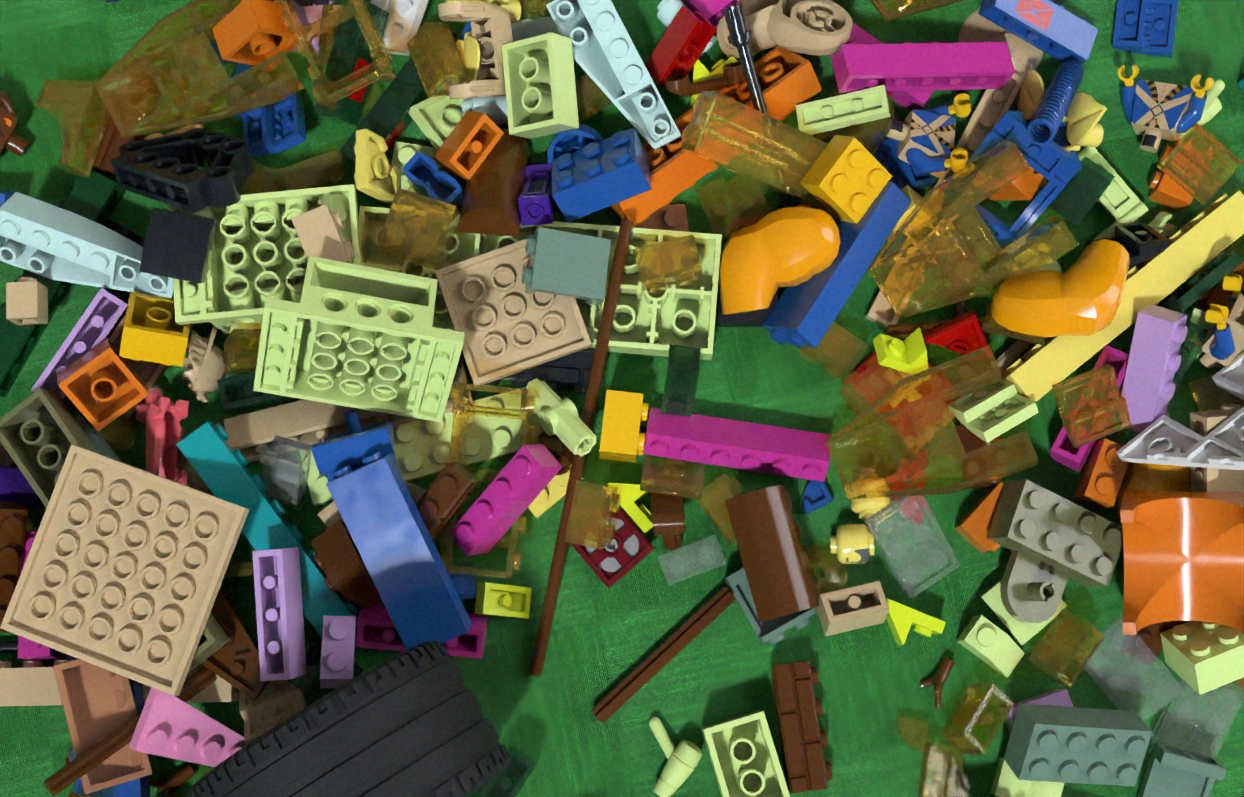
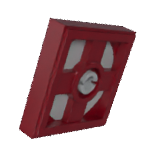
[569,501,656,589]

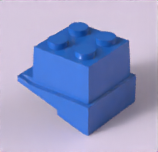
[311,409,398,482]

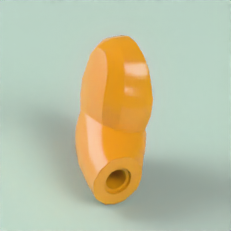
[719,207,840,315]
[990,239,1130,337]

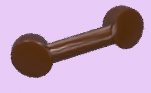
[665,61,745,97]

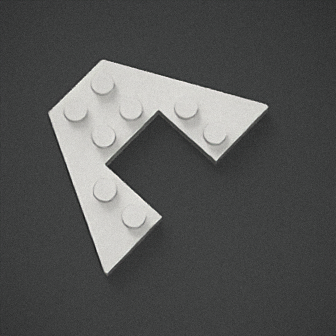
[1116,352,1244,470]

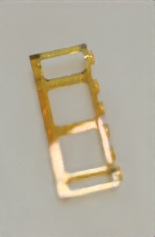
[274,0,397,110]
[440,382,535,579]

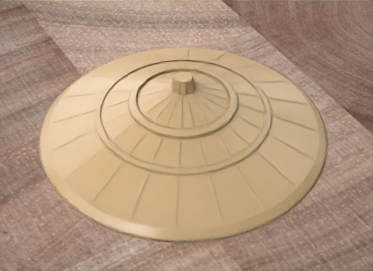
[958,8,1044,78]

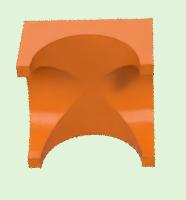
[1120,491,1244,635]

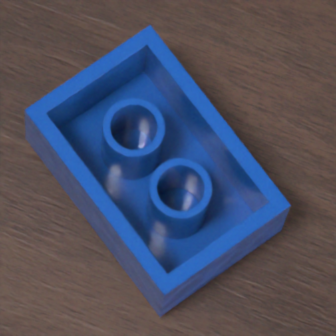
[552,128,651,222]

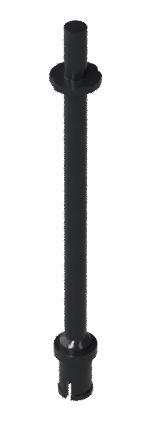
[722,3,801,211]

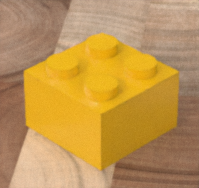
[800,135,892,224]
[119,291,190,367]
[599,390,649,463]

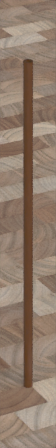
[529,219,633,676]

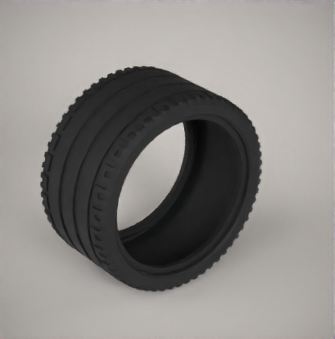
[185,641,511,797]

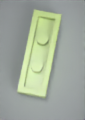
[795,85,891,137]

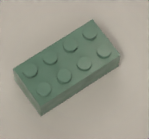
[1004,703,1153,786]

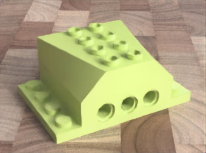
[169,184,362,335]
[253,256,465,422]

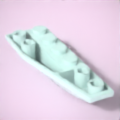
[546,0,681,150]
[0,192,174,298]

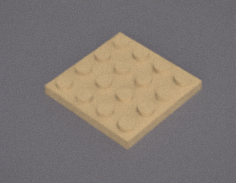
[435,239,592,387]

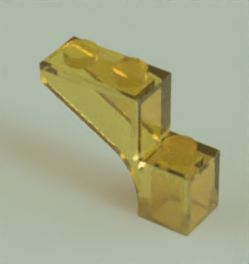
[241,151,348,194]

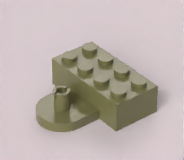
[987,479,1123,623]

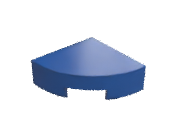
[802,480,833,515]

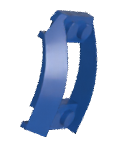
[941,110,1082,253]

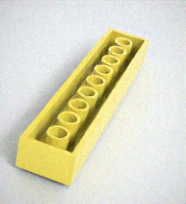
[999,190,1244,402]

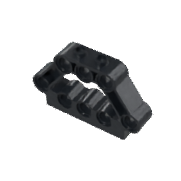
[111,128,255,213]

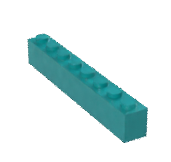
[176,421,360,638]

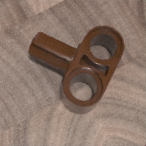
[651,487,686,551]

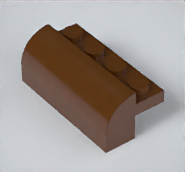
[725,485,819,622]

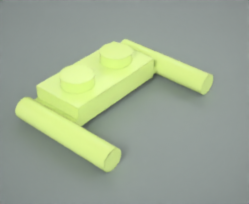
[1075,146,1148,240]

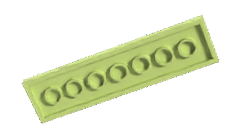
[300,388,542,506]

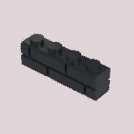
[484,349,595,392]

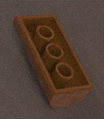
[458,129,531,236]

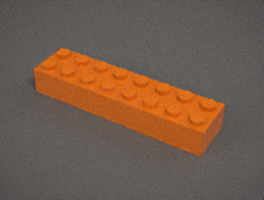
[608,46,822,227]

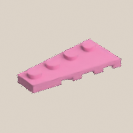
[129,687,247,767]

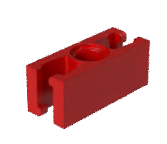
[645,6,717,86]

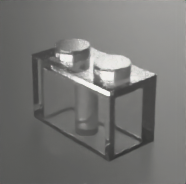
[260,435,311,509]
[656,535,727,587]

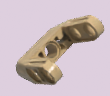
[438,1,513,99]

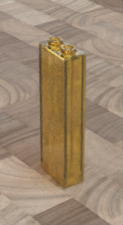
[680,90,831,214]

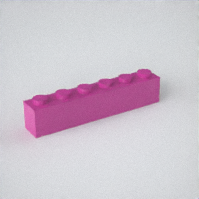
[831,41,1015,93]
[643,407,831,482]

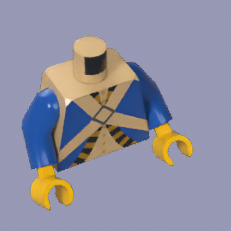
[1118,64,1214,153]
[884,93,971,178]
[1198,273,1244,368]

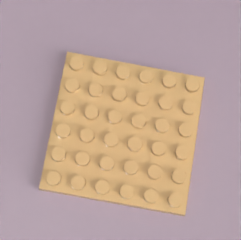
[0,444,249,696]

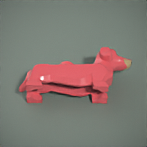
[135,385,189,486]

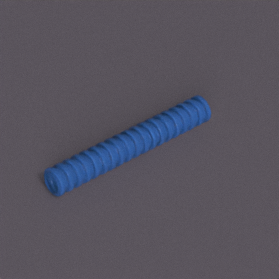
[1026,59,1084,146]

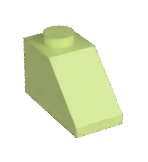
[956,615,1025,678]

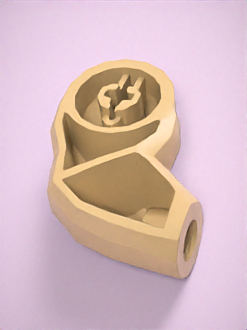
[717,0,853,59]

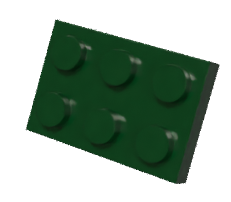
[1162,248,1244,313]

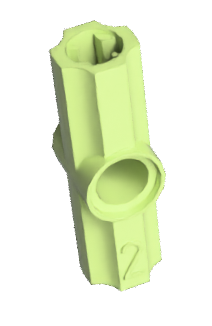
[522,378,596,456]

